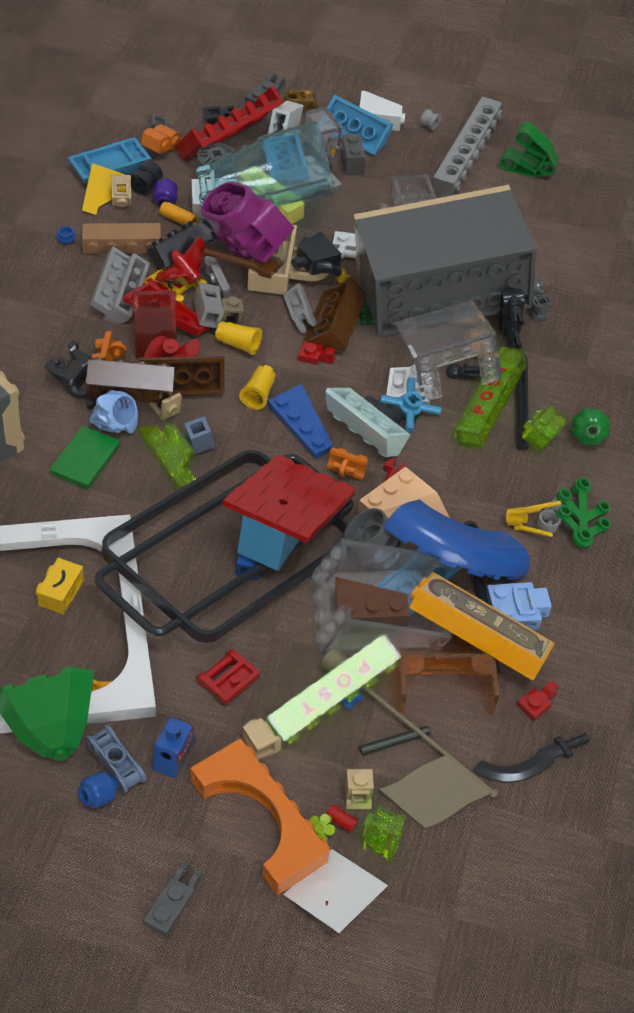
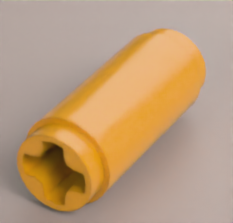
[159,202,198,225]

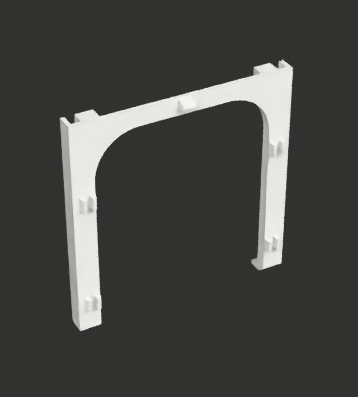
[0,515,156,734]

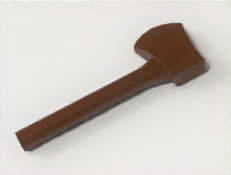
[203,247,284,279]

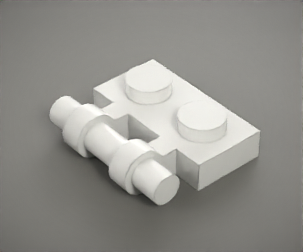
[333,231,356,261]

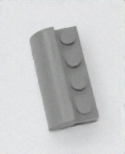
[89,247,150,324]

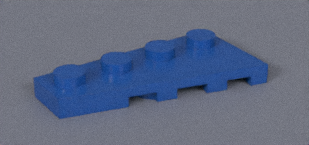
[267,384,333,459]

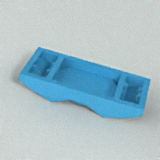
[68,137,151,183]

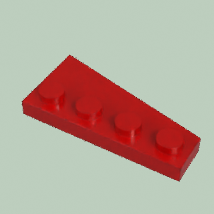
[123,282,210,336]

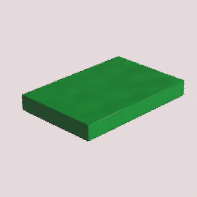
[49,426,120,490]

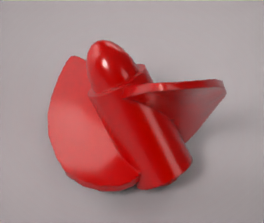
[155,237,205,284]
[144,336,200,358]

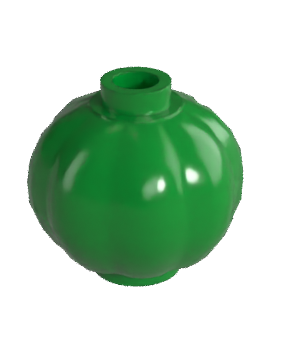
[571,407,611,446]

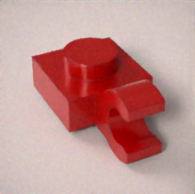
[298,341,335,365]
[517,680,559,722]

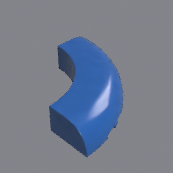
[383,499,530,580]

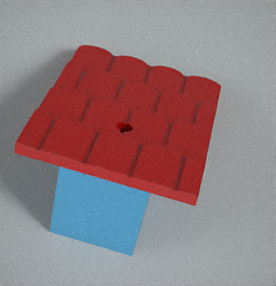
[222,455,356,571]

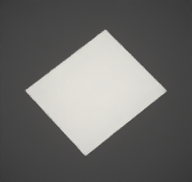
[283,849,388,933]

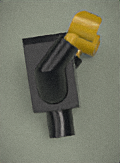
[291,232,350,283]

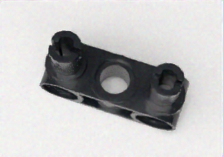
[499,289,525,351]

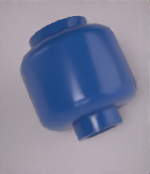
[78,771,118,809]

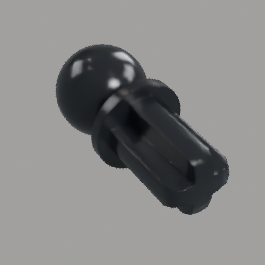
[446,363,484,380]

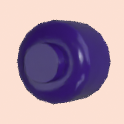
[153,178,178,207]

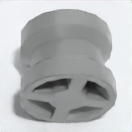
[420,109,441,131]

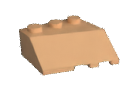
[357,467,450,518]

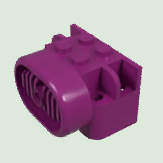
[201,181,294,264]

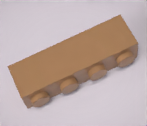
[82,223,161,254]

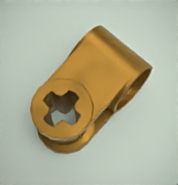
[284,90,318,114]

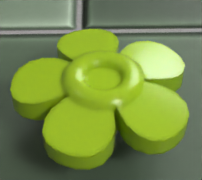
[309,814,335,842]

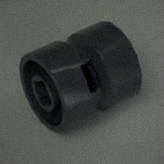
[131,160,163,195]

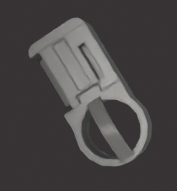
[537,497,564,533]

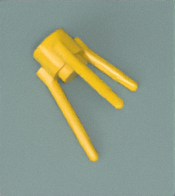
[506,501,561,537]

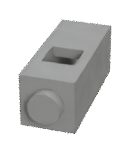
[193,282,224,328]

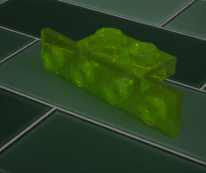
[139,423,196,488]

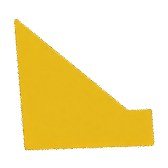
[82,163,132,215]

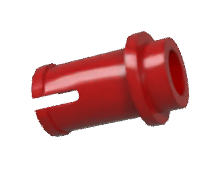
[326,804,359,834]

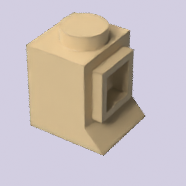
[111,175,131,207]
[242,718,282,761]
[345,769,374,809]

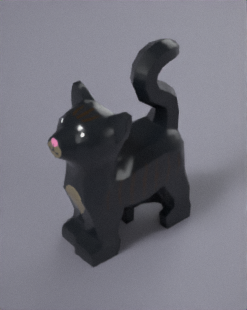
[45,340,97,409]

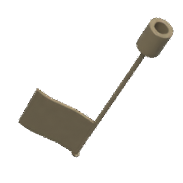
[320,647,498,829]

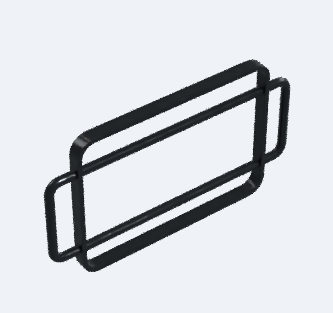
[94,450,353,643]

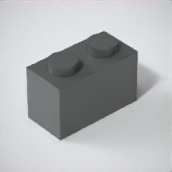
[341,134,366,175]

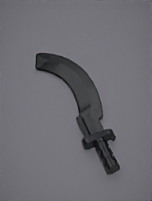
[474,733,590,782]

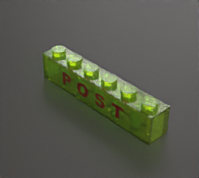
[454,347,527,449]
[264,634,401,745]

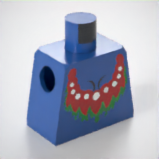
[153,718,195,779]

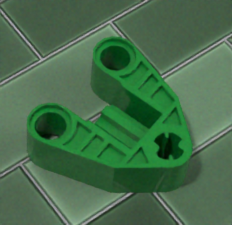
[500,122,559,177]

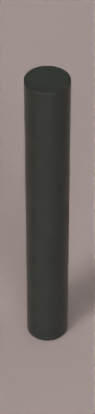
[359,726,430,755]

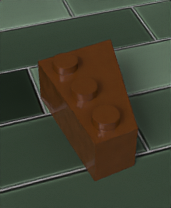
[335,576,410,631]

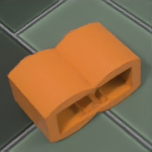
[141,124,181,154]

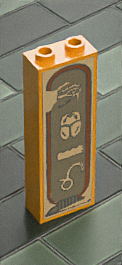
[409,572,555,681]

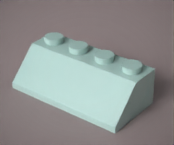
[325,388,410,457]

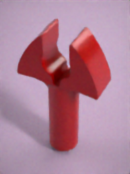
[382,458,406,483]

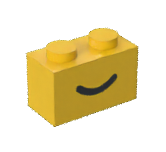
[35,558,84,615]

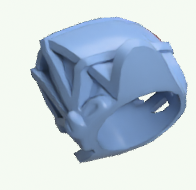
[90,390,138,434]

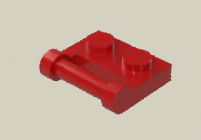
[196,648,260,706]

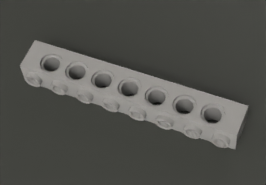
[431,96,503,196]

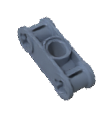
[85,725,146,794]

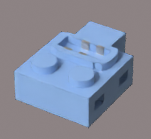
[486,582,552,630]

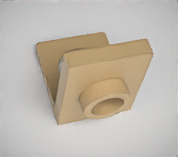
[149,393,182,421]

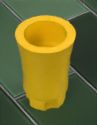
[215,321,262,355]
[239,365,276,410]

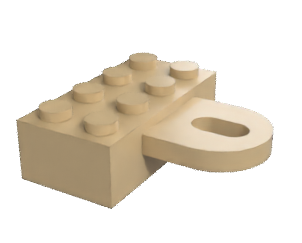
[248,225,329,295]

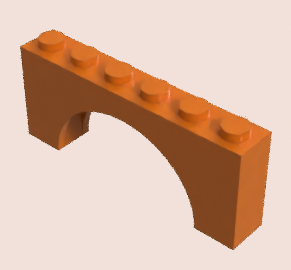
[190,738,330,896]

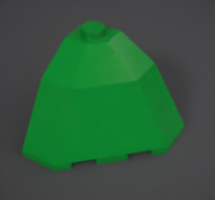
[0,666,94,761]

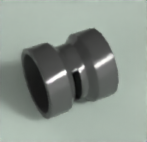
[529,294,552,322]

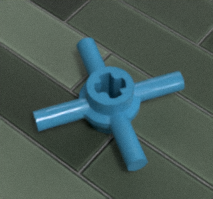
[379,377,441,433]

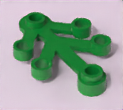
[556,478,611,549]

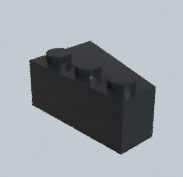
[146,219,218,270]

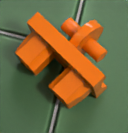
[92,331,127,362]
[326,447,368,480]

